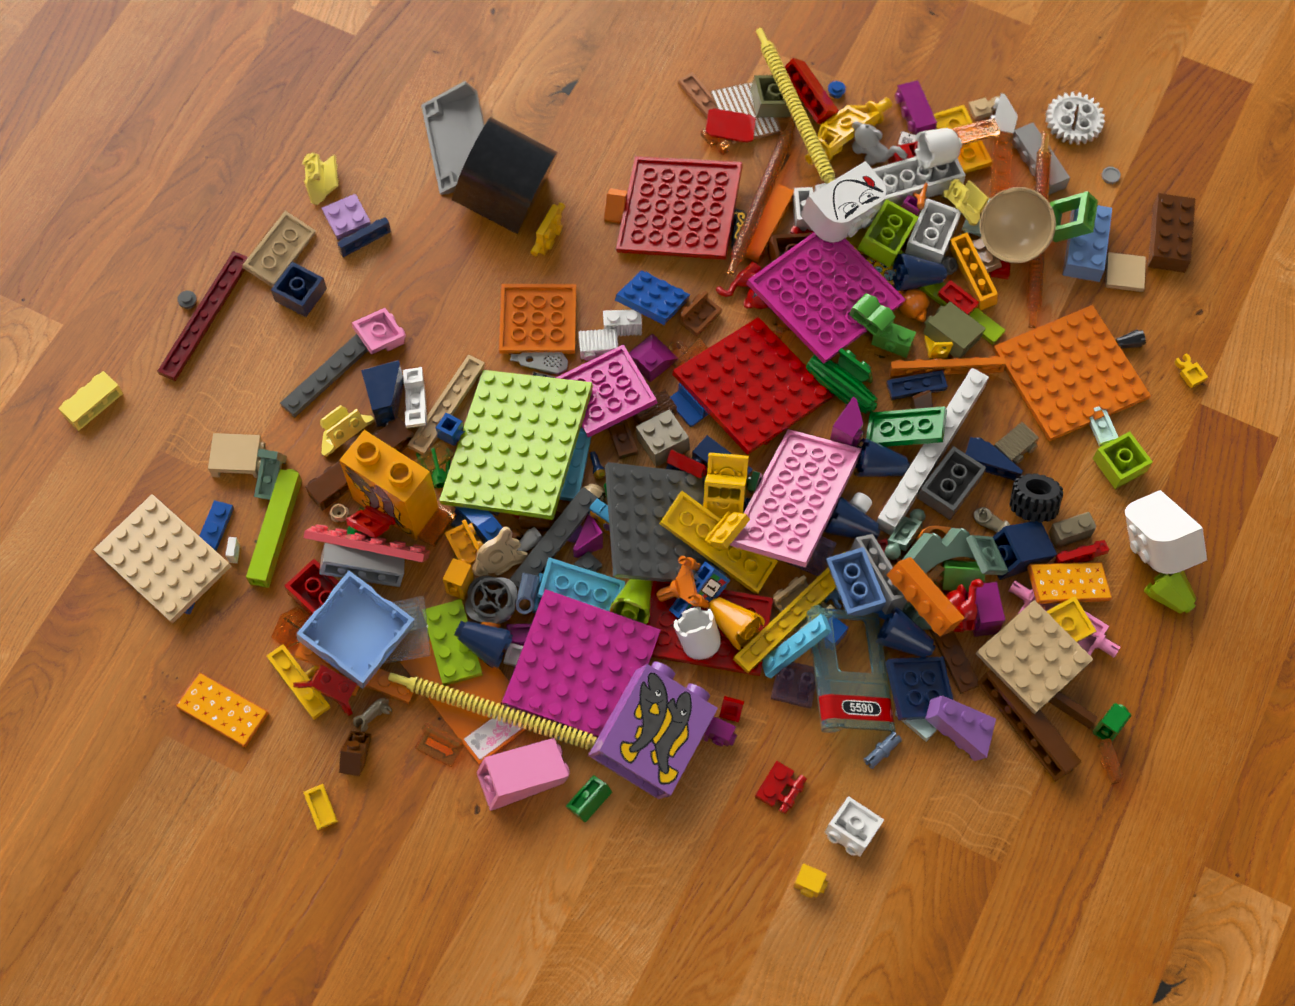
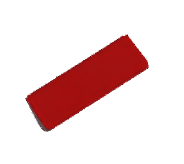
[667,450,707,478]

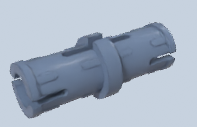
[863,731,902,769]

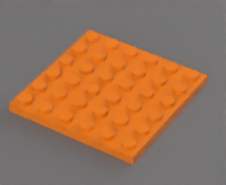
[993,305,1151,442]

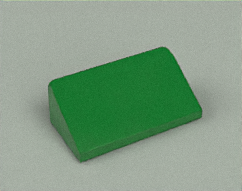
[566,775,612,822]

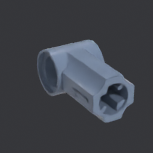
[515,573,540,614]

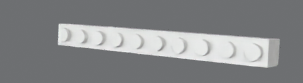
[877,368,989,535]

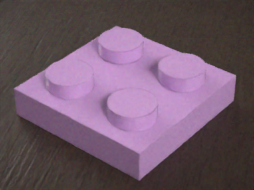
[322,194,371,240]

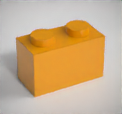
[443,558,475,601]

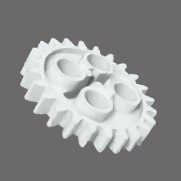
[1045,92,1105,145]

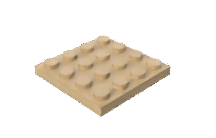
[976,600,1093,714]

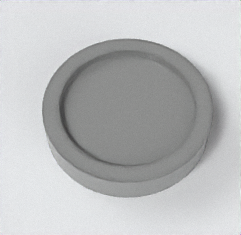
[1101,167,1120,184]

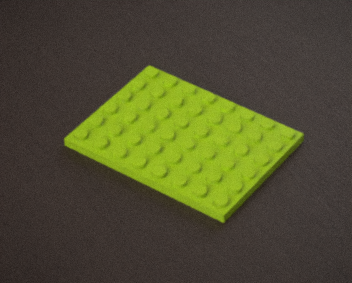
[439,370,593,520]

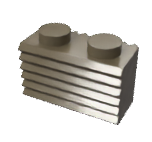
[994,422,1039,465]
[1048,512,1097,549]

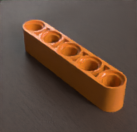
[742,184,794,263]

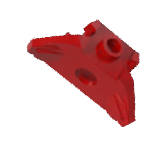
[293,665,357,716]

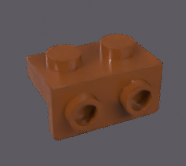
[680,291,722,337]

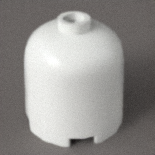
[915,128,962,169]
[674,607,721,660]

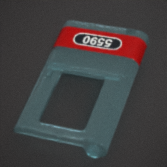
[807,605,895,733]

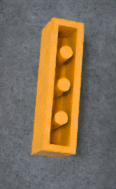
[950,233,998,311]

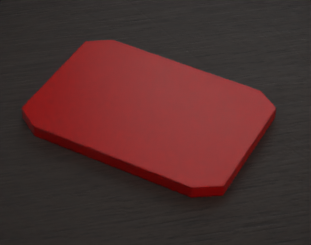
[705,108,756,143]

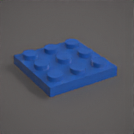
[615,270,690,325]

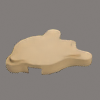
[472,527,528,576]

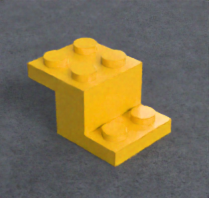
[703,453,749,519]

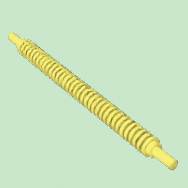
[756,28,835,184]
[388,672,597,750]

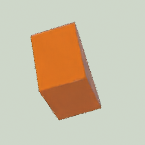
[604,188,628,223]

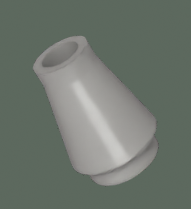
[517,527,543,552]

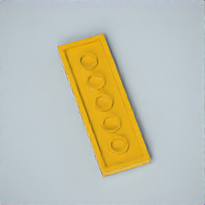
[659,491,778,594]

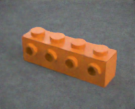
[887,557,964,637]

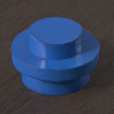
[828,81,846,98]

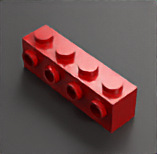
[784,58,839,124]

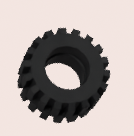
[1009,473,1063,523]

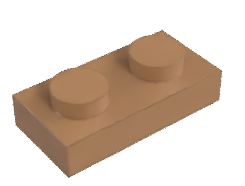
[973,238,1002,273]

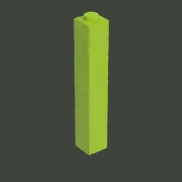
[246,469,302,588]

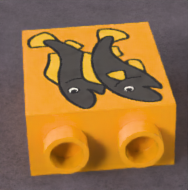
[339,430,440,540]

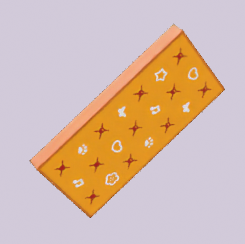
[1027,562,1112,604]
[176,672,269,748]

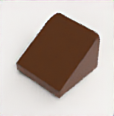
[910,390,933,409]

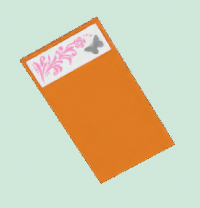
[400,640,538,765]

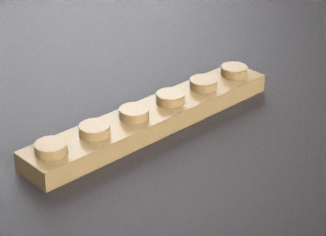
[408,354,485,456]

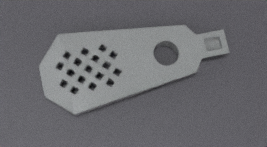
[510,352,568,375]

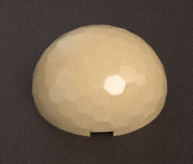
[980,187,1056,263]

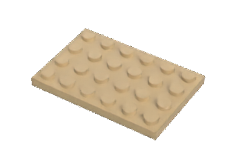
[93,494,232,624]

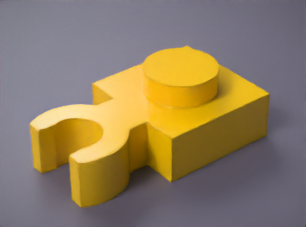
[1174,353,1208,388]

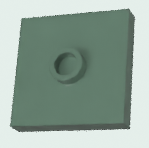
[966,535,1008,575]

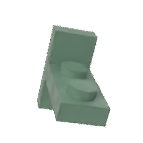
[254,449,287,500]

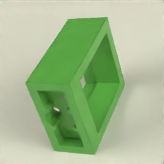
[1050,191,1098,242]

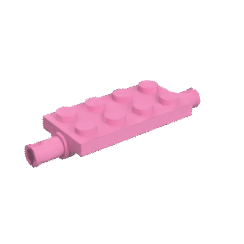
[1009,580,1121,658]

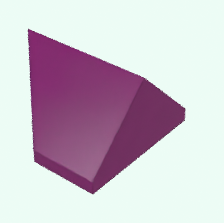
[573,515,603,558]

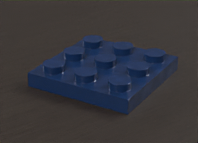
[885,657,954,721]

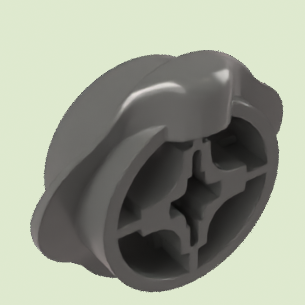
[465,576,517,624]

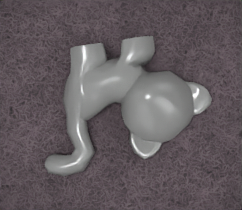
[852,121,907,166]

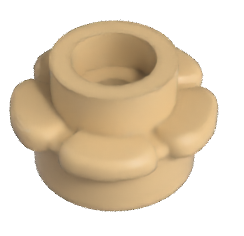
[329,504,349,522]

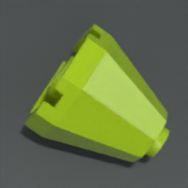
[1144,570,1196,613]

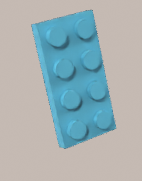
[537,557,625,611]

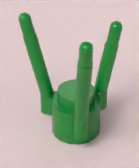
[416,448,450,488]

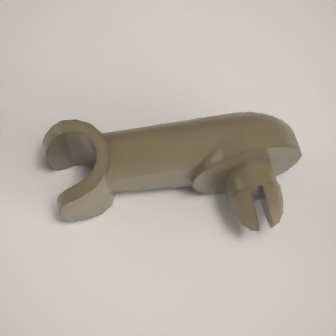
[974,507,1010,534]
[353,697,392,732]

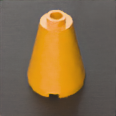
[708,597,764,650]

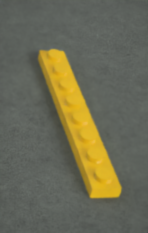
[733,552,845,673]

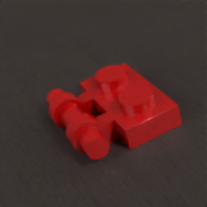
[755,760,807,814]

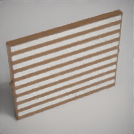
[710,82,782,144]

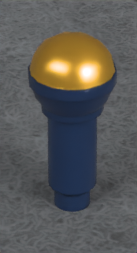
[590,451,606,479]

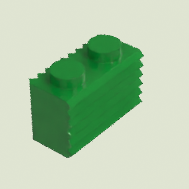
[1093,703,1132,745]

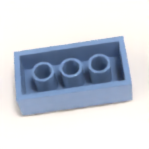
[1062,205,1112,282]

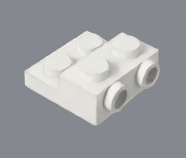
[824,796,884,857]

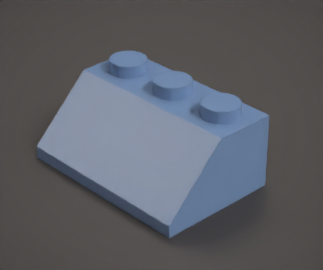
[826,547,886,616]

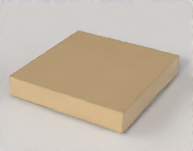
[1106,252,1146,292]

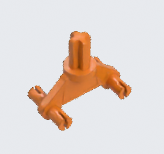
[657,556,709,609]

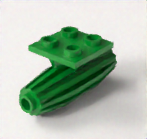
[806,348,878,414]

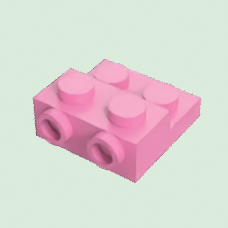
[352,308,406,355]

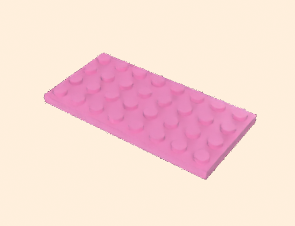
[730,429,861,567]

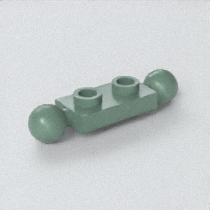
[885,509,926,560]

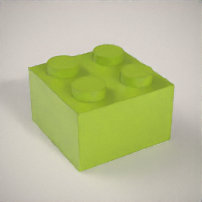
[1093,431,1153,489]

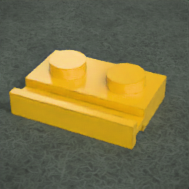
[704,512,750,549]

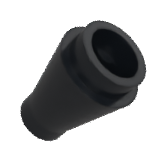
[1116,329,1146,348]

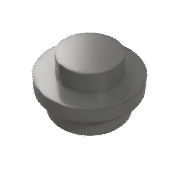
[941,256,958,275]
[177,291,197,309]

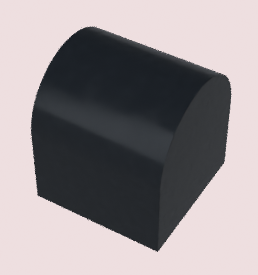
[452,117,558,234]

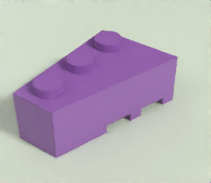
[926,696,996,761]

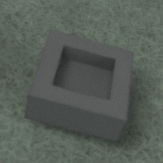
[574,551,602,572]

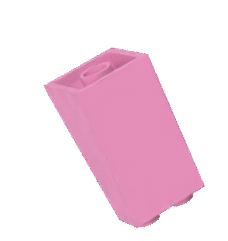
[476,738,569,811]

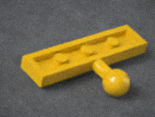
[266,644,331,720]

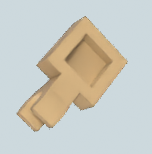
[968,96,1000,120]

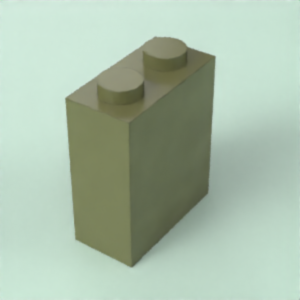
[923,302,986,358]

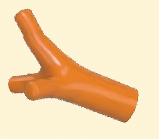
[912,183,929,209]

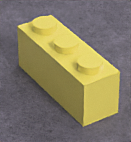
[58,371,123,431]

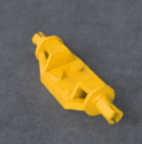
[805,97,892,165]

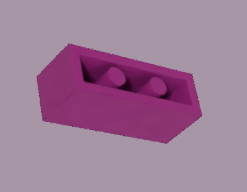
[895,80,937,135]

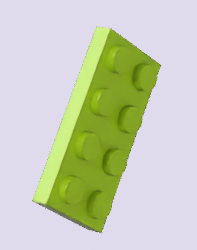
[422,599,483,686]

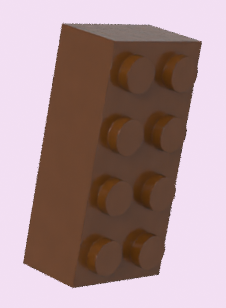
[1148,193,1195,273]

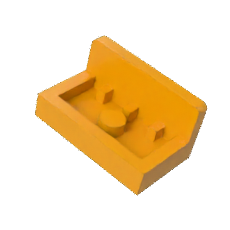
[445,520,483,565]

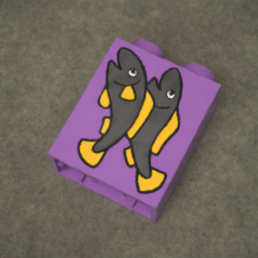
[588,662,718,799]

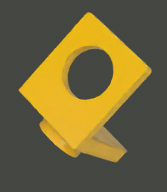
[924,335,953,358]

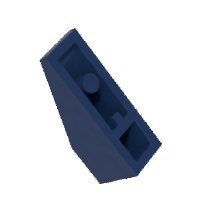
[965,437,1023,481]

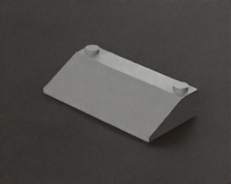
[421,81,485,195]

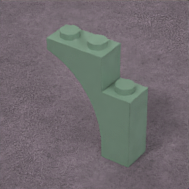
[902,528,976,573]

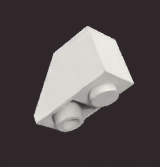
[989,93,1018,137]

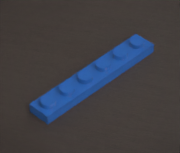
[184,500,234,615]

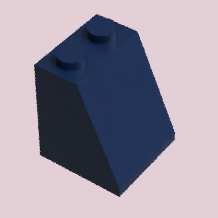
[361,360,404,427]
[993,521,1057,580]

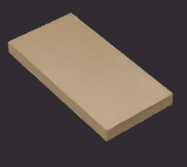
[242,211,316,287]

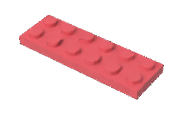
[304,524,430,562]

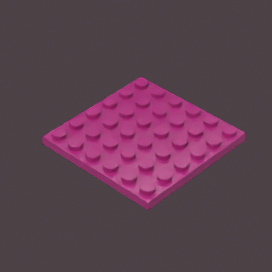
[747,232,906,364]
[502,589,660,737]

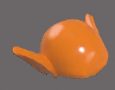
[897,288,930,322]

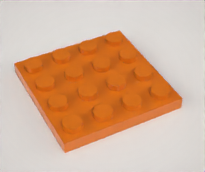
[499,284,577,354]

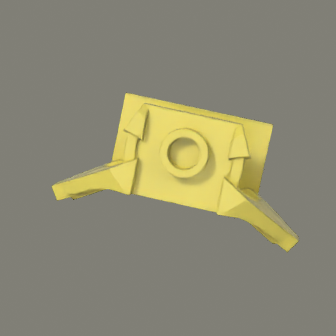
[302,153,339,205]
[942,179,989,226]
[320,405,375,457]

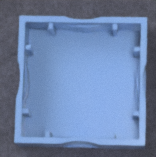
[297,571,415,689]

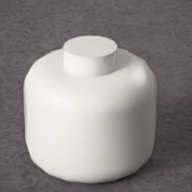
[850,492,872,513]

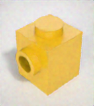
[793,863,828,898]

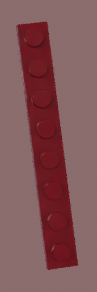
[157,251,248,381]

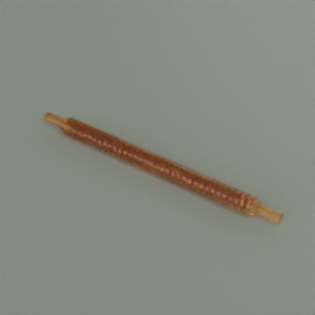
[727,119,795,275]
[1026,131,1051,328]

